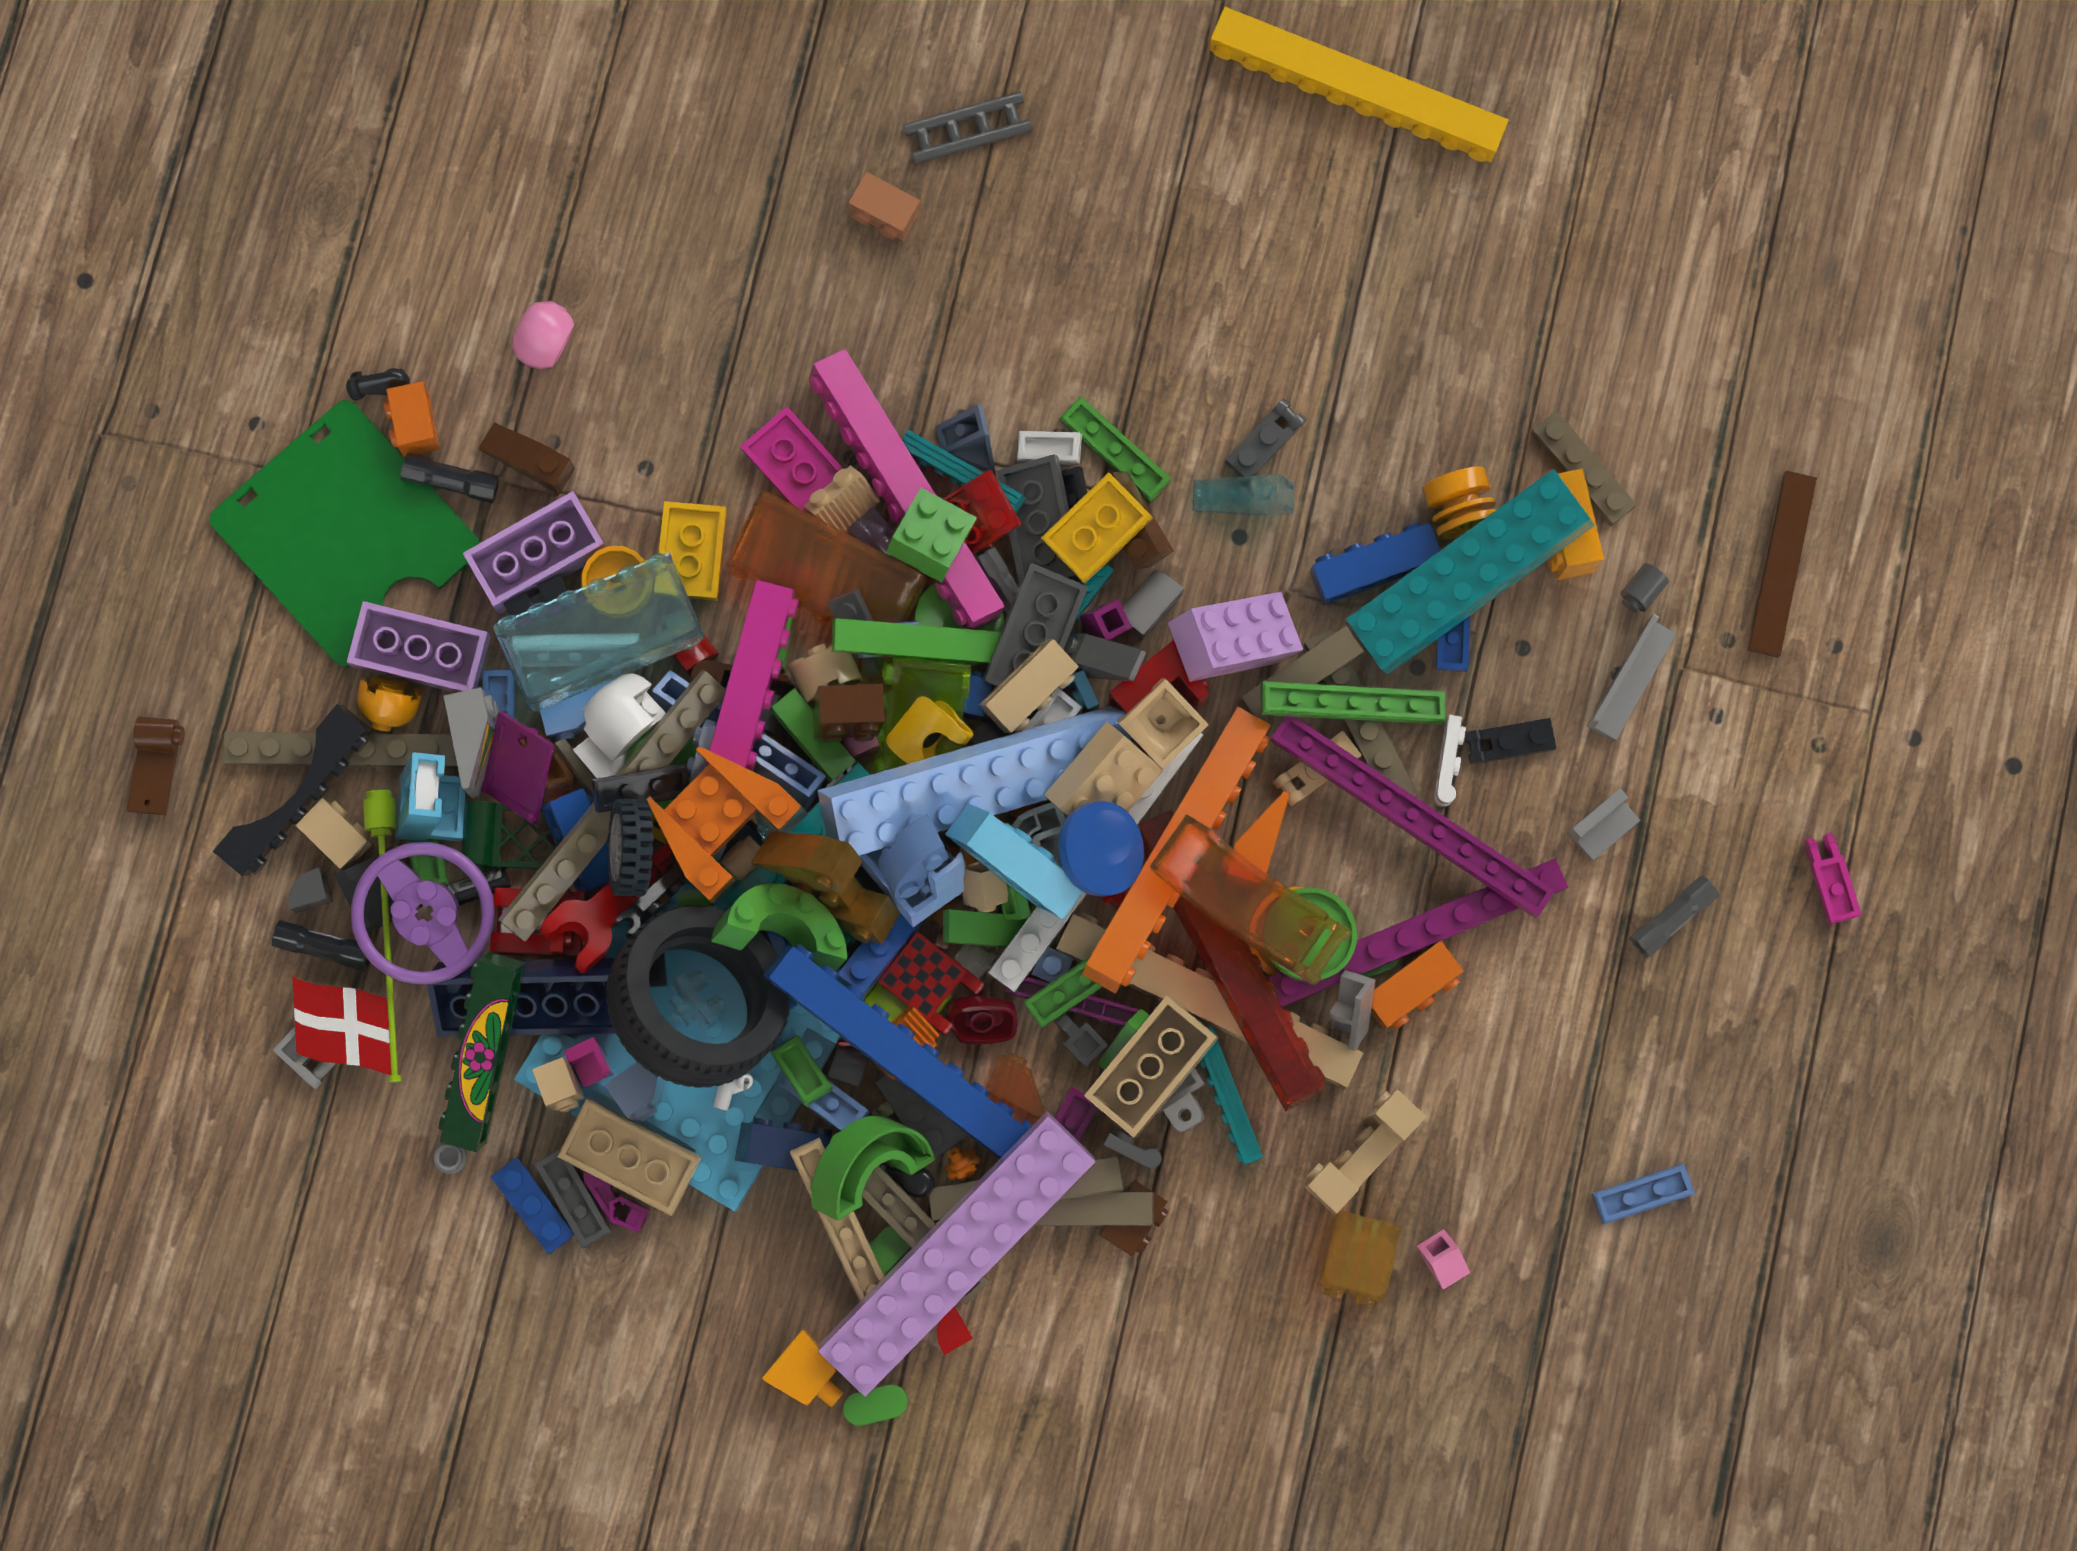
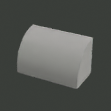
[1123,570,1184,641]

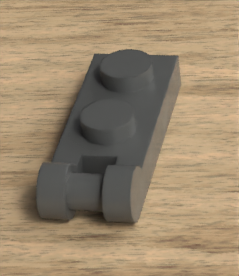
[1225,399,1307,483]

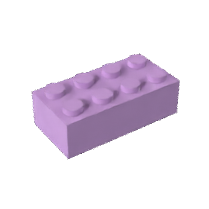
[463,491,605,614]
[1168,592,1303,682]
[347,601,491,693]

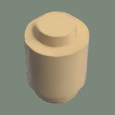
[720,835,760,882]

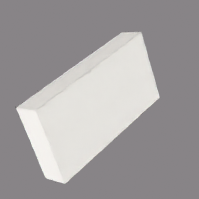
[1017,431,1082,465]

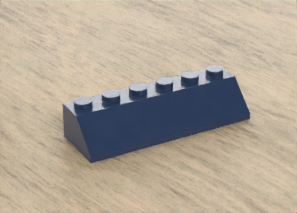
[427,958,615,1037]

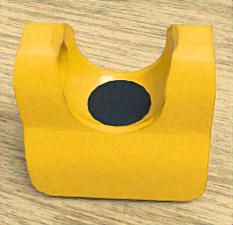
[886,696,973,764]

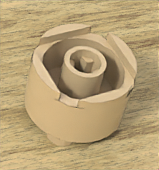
[787,644,862,706]

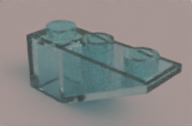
[1193,474,1295,516]

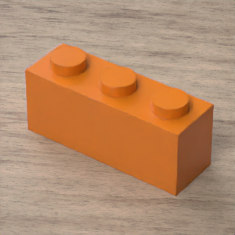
[1371,941,1464,1031]

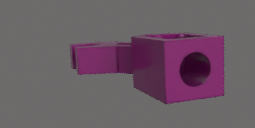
[583,1172,650,1233]

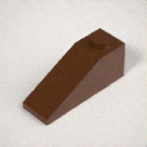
[478,422,575,495]

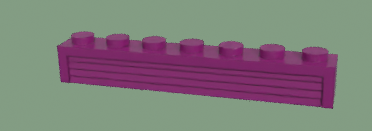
[1004,977,1139,1027]

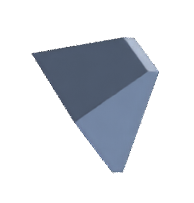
[936,405,996,475]

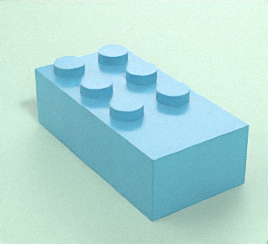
[945,804,1083,920]

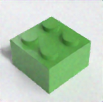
[886,487,977,583]

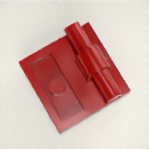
[943,470,1022,555]

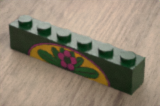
[438,952,526,1152]

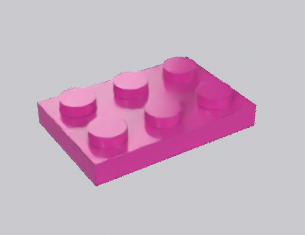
[740,406,844,517]

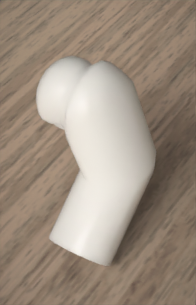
[712,1073,753,1111]

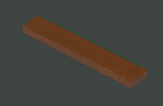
[1747,471,1817,658]

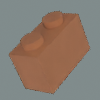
[849,172,921,241]

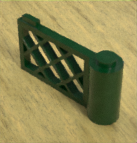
[462,801,556,874]

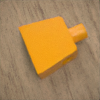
[762,1330,844,1408]

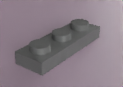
[535,1149,612,1248]

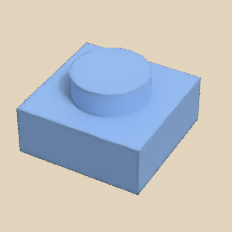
[1031,947,1073,983]

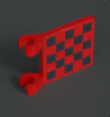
[878,931,984,1035]

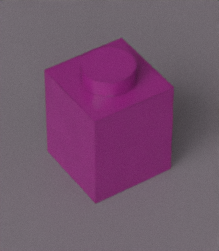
[1079,599,1132,640]

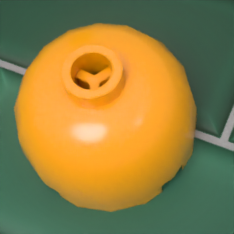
[356,677,423,732]

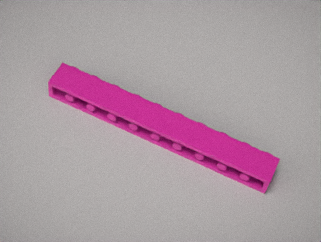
[809,349,1005,630]

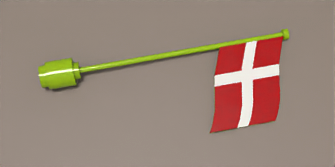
[292,790,402,1083]

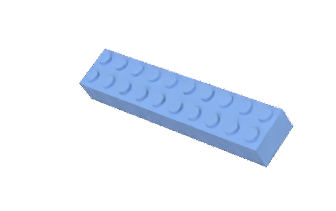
[817,706,1131,856]

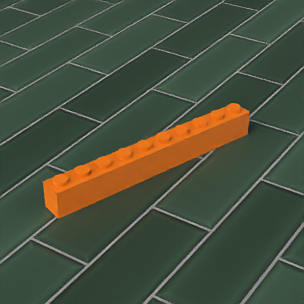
[1082,707,1271,994]

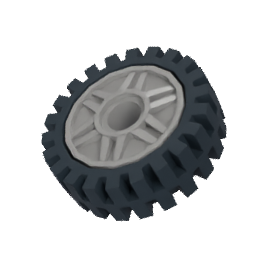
[607,799,653,896]

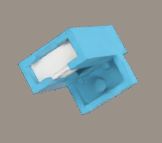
[395,752,466,842]

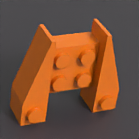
[646,746,804,904]

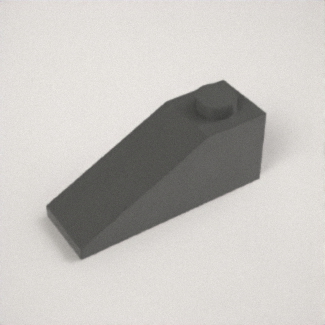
[1064,633,1146,681]

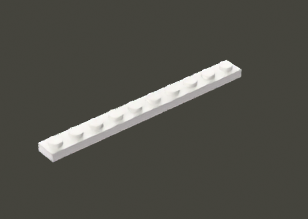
[988,733,1203,993]

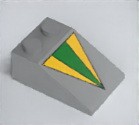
[443,687,499,799]

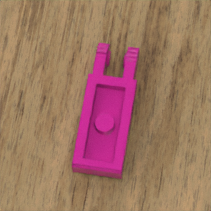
[1804,832,1862,925]

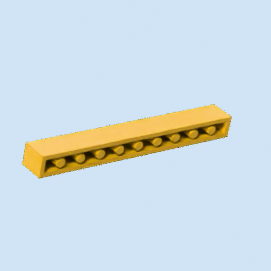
[1209,6,1509,162]

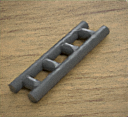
[903,91,1033,164]

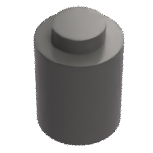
[1621,563,1669,613]

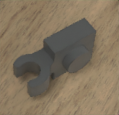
[1054,1013,1108,1067]

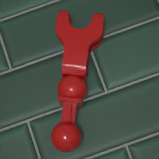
[539,838,677,973]

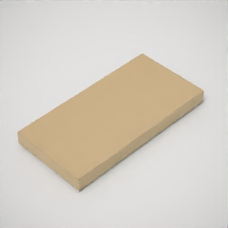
[557,1098,702,1216]

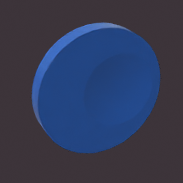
[1058,801,1144,897]

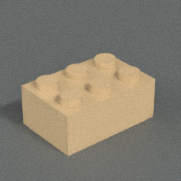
[1044,722,1164,816]

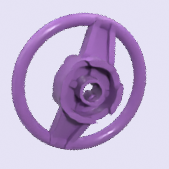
[351,842,495,985]

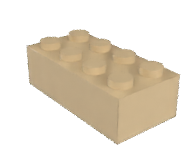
[1084,995,1219,1138]

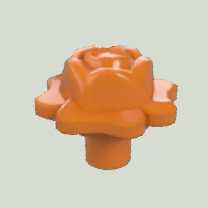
[944,1148,980,1180]

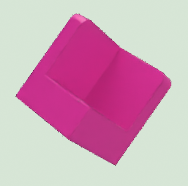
[564,1037,614,1087]

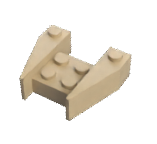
[1305,1089,1427,1214]

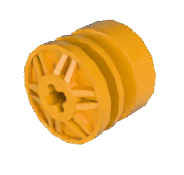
[1422,466,1497,540]

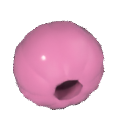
[512,301,575,370]

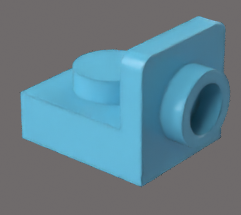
[1058,670,1099,713]

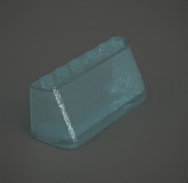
[493,552,705,711]

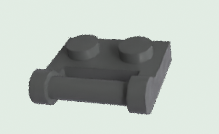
[1104,1129,1162,1168]

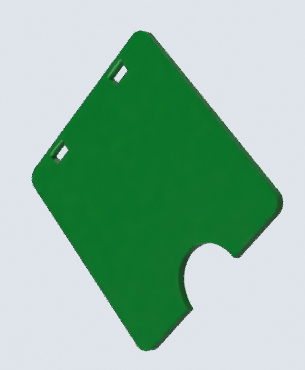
[209,400,481,668]

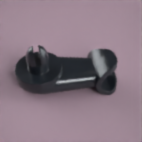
[346,368,410,400]
[880,1163,935,1197]

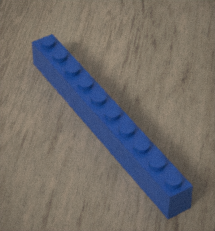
[763,944,1033,1159]

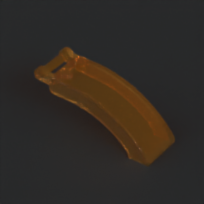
[1150,814,1352,986]

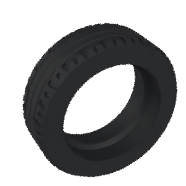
[606,905,790,1088]

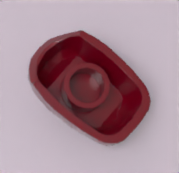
[947,996,1018,1045]

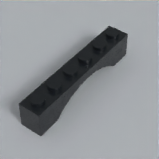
[213,704,372,876]

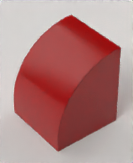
[668,629,719,677]
[937,1306,973,1355]

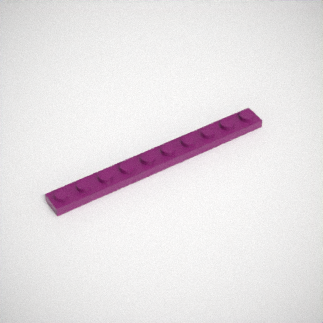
[1270,716,1555,919]
[1266,858,1568,1008]

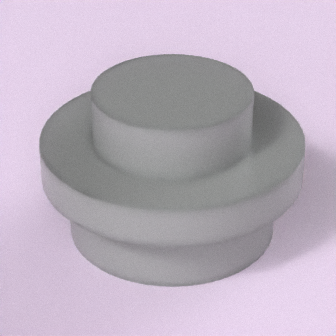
[434,1143,467,1174]

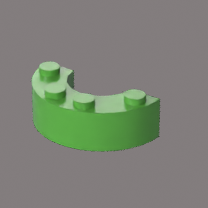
[711,883,847,971]
[810,1116,935,1221]

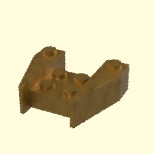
[751,831,900,945]

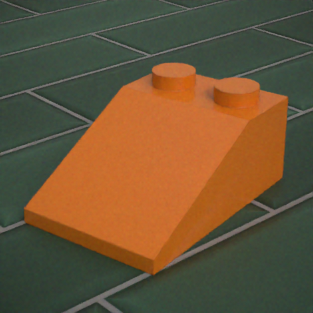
[1219,791,1290,893]

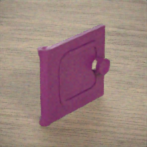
[481,711,554,825]

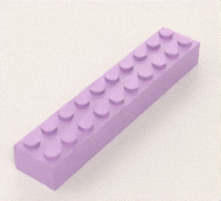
[818,1111,1095,1397]

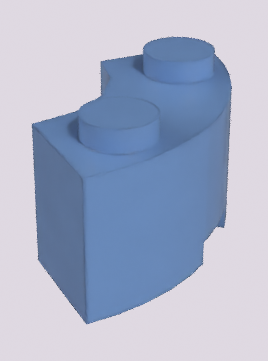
[879,814,949,900]

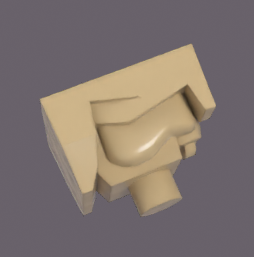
[1117,678,1209,769]

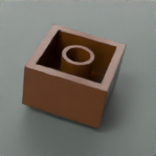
[812,684,885,743]

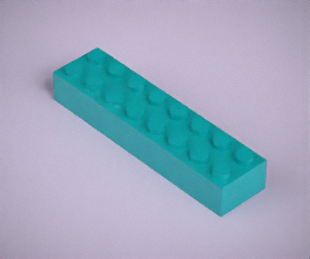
[1346,469,1595,675]

